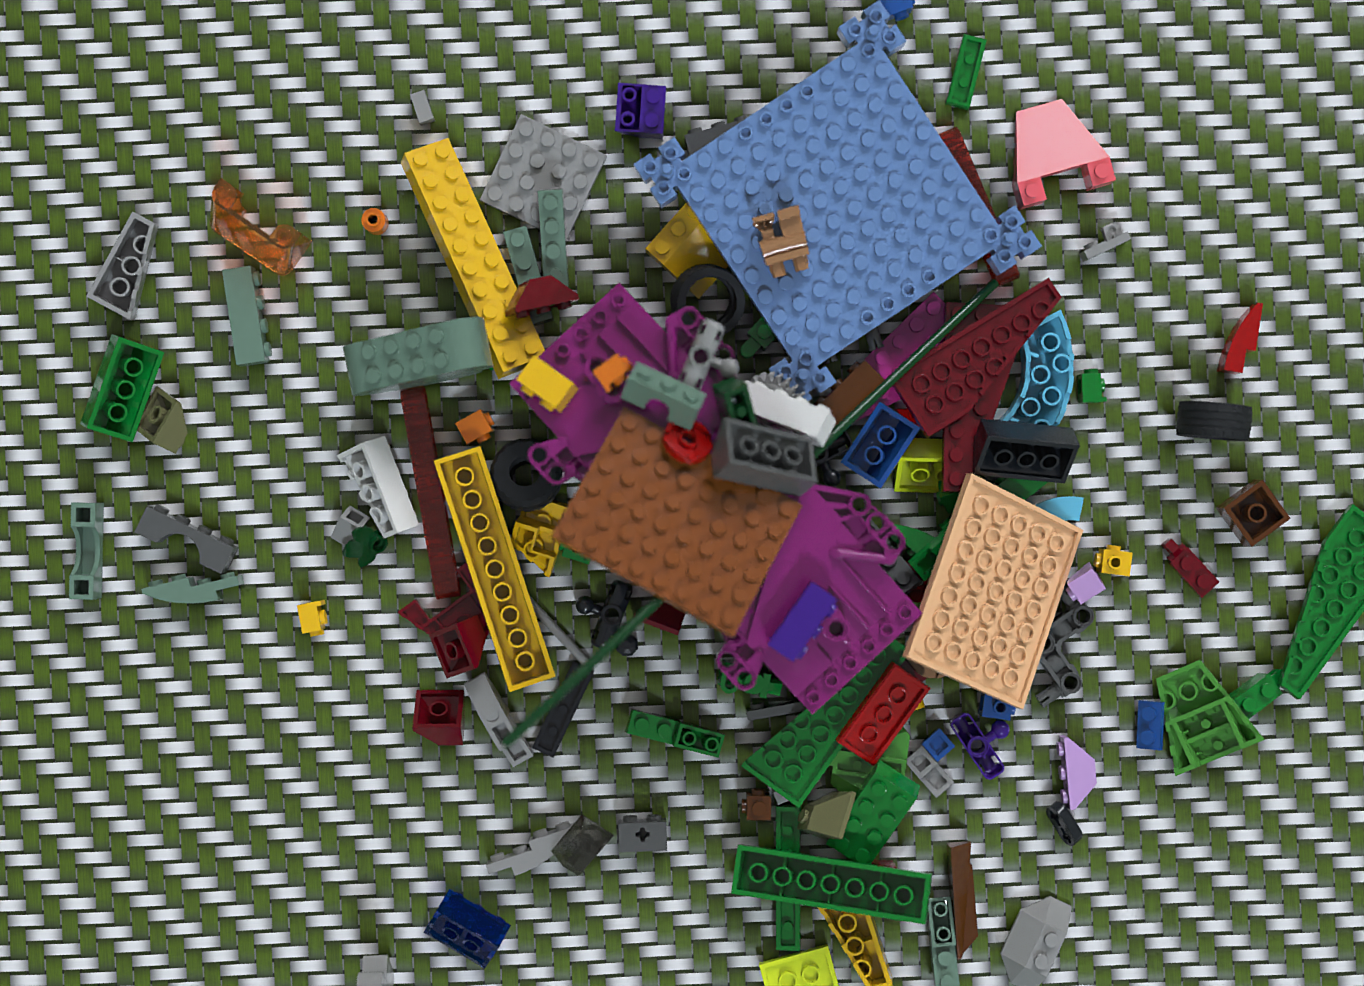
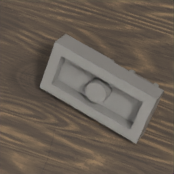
[1079,222,1131,262]

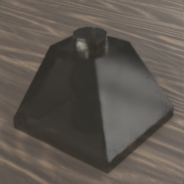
[551,814,614,876]

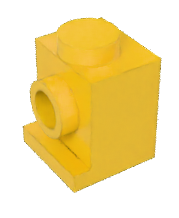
[297,600,328,637]

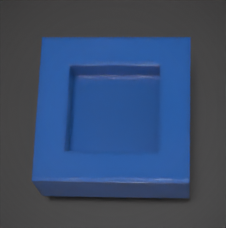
[920,728,955,762]

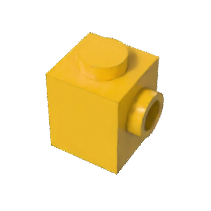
[1093,545,1133,576]

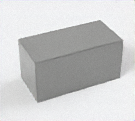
[410,90,435,126]

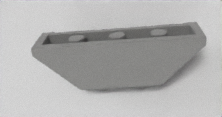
[1000,896,1072,986]

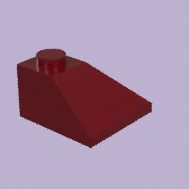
[633,601,686,635]
[429,615,486,678]
[412,690,465,745]

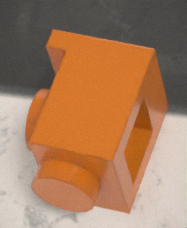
[592,354,634,393]

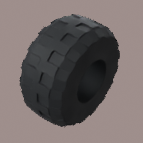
[490,438,562,512]

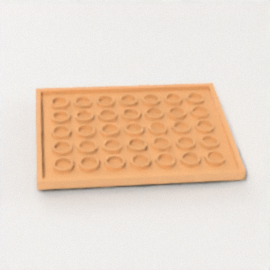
[903,473,1083,709]

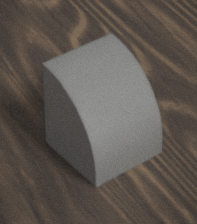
[331,506,370,546]

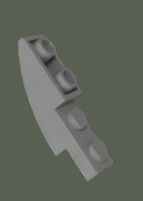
[464,672,534,767]
[486,821,577,876]

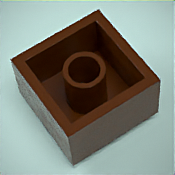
[1216,480,1291,547]

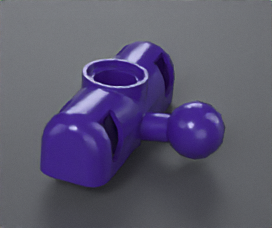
[950,712,1010,780]

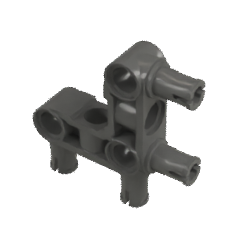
[1035,582,1094,708]

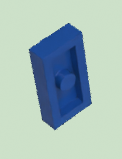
[1136,700,1165,751]

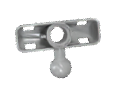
[678,319,739,391]

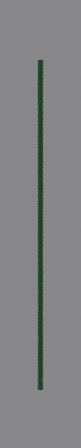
[500,279,999,749]

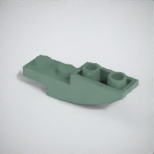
[141,572,245,603]
[927,896,960,986]

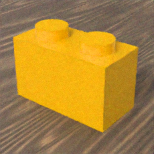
[516,355,578,413]

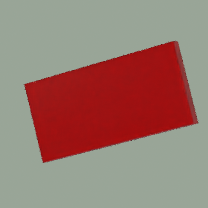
[835,661,931,766]

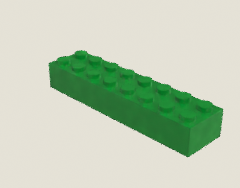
[731,844,933,924]

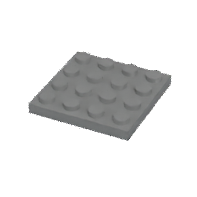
[480,114,607,241]

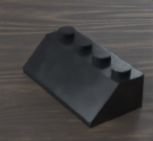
[973,418,1080,484]

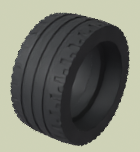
[670,264,745,336]
[1176,401,1252,441]

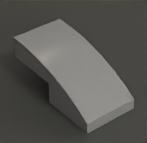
[907,746,954,798]

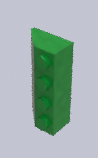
[80,334,164,442]

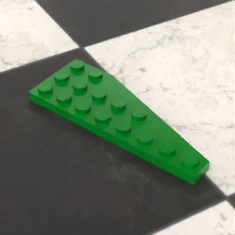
[1277,504,1364,699]

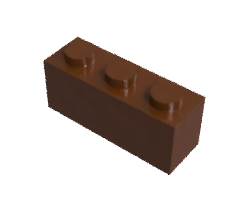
[813,360,885,428]

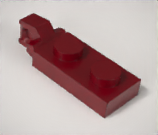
[1161,538,1219,598]

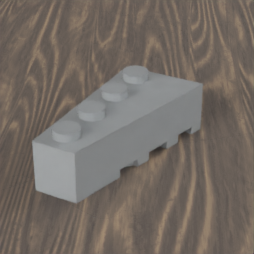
[86,211,159,320]

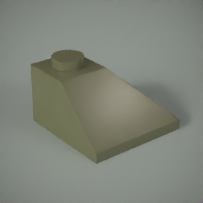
[137,386,188,454]
[797,791,857,839]

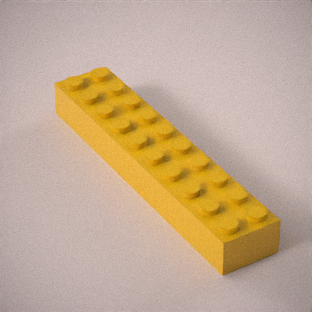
[401,138,545,379]
[434,446,556,692]

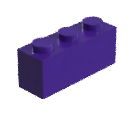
[767,581,838,662]

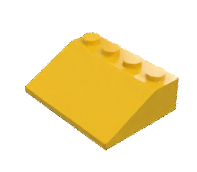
[645,203,728,299]

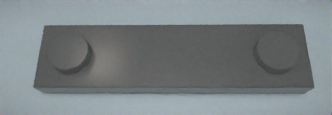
[746,699,806,721]

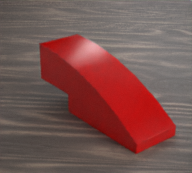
[1217,303,1263,374]

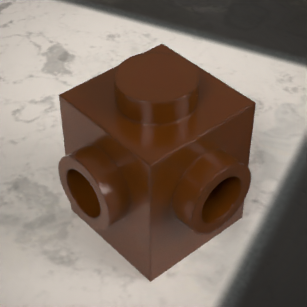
[741,789,771,820]

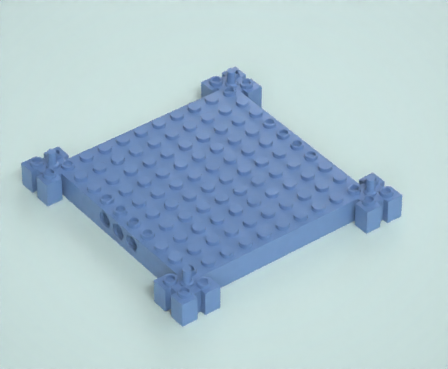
[634,0,1042,401]

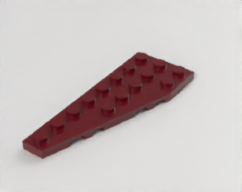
[893,278,1062,438]
[942,302,1017,493]

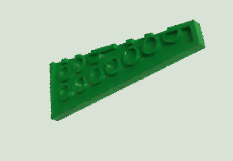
[741,639,906,808]

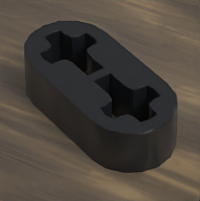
[1046,801,1083,846]

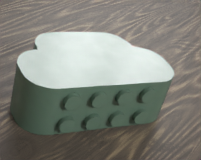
[343,317,493,396]

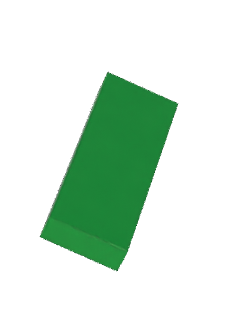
[945,34,987,110]

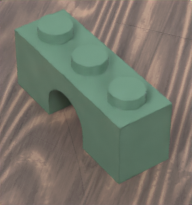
[621,362,707,430]

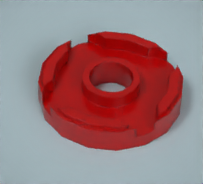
[662,420,713,464]

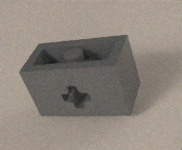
[618,814,667,852]

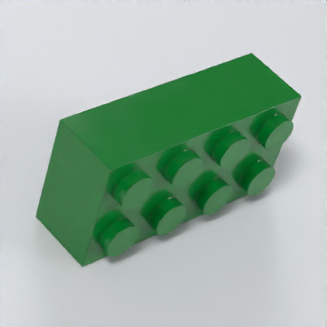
[826,760,920,864]

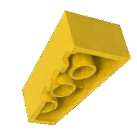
[817,907,893,986]

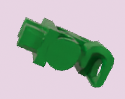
[717,660,783,698]

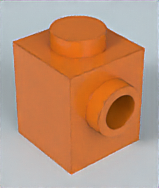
[455,409,495,445]

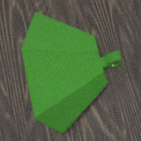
[829,726,910,793]

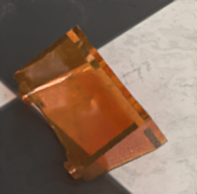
[210,178,312,276]

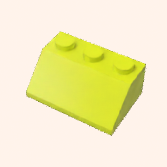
[894,438,942,493]

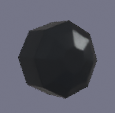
[616,633,638,656]

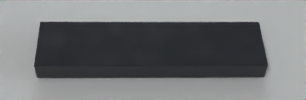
[532,661,594,758]

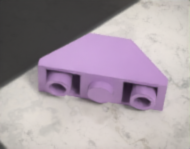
[1056,735,1097,810]

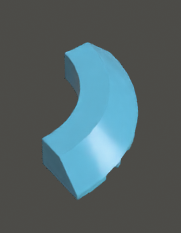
[999,310,1074,426]

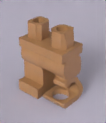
[752,205,810,278]

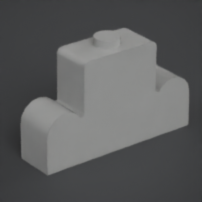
[357,955,394,986]

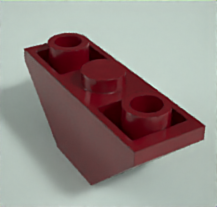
[505,275,579,319]

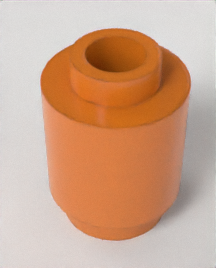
[361,208,389,235]

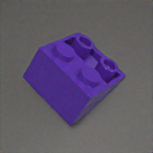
[615,83,666,139]

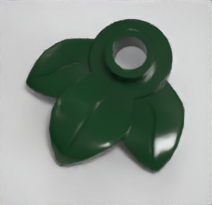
[342,526,388,568]

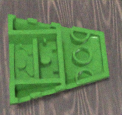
[1156,660,1265,776]

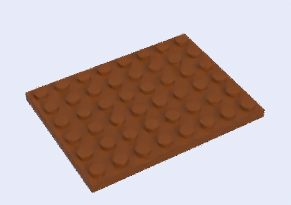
[550,407,803,638]

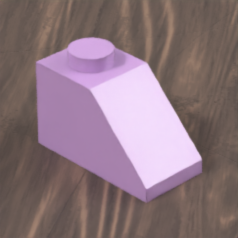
[1066,562,1106,604]

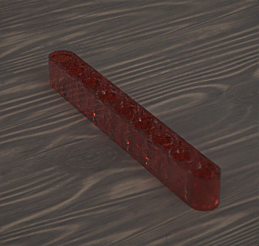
[400,387,461,600]

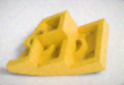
[511,500,568,577]

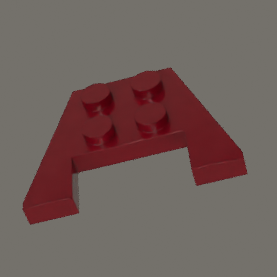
[398,563,490,636]

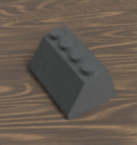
[712,418,817,496]

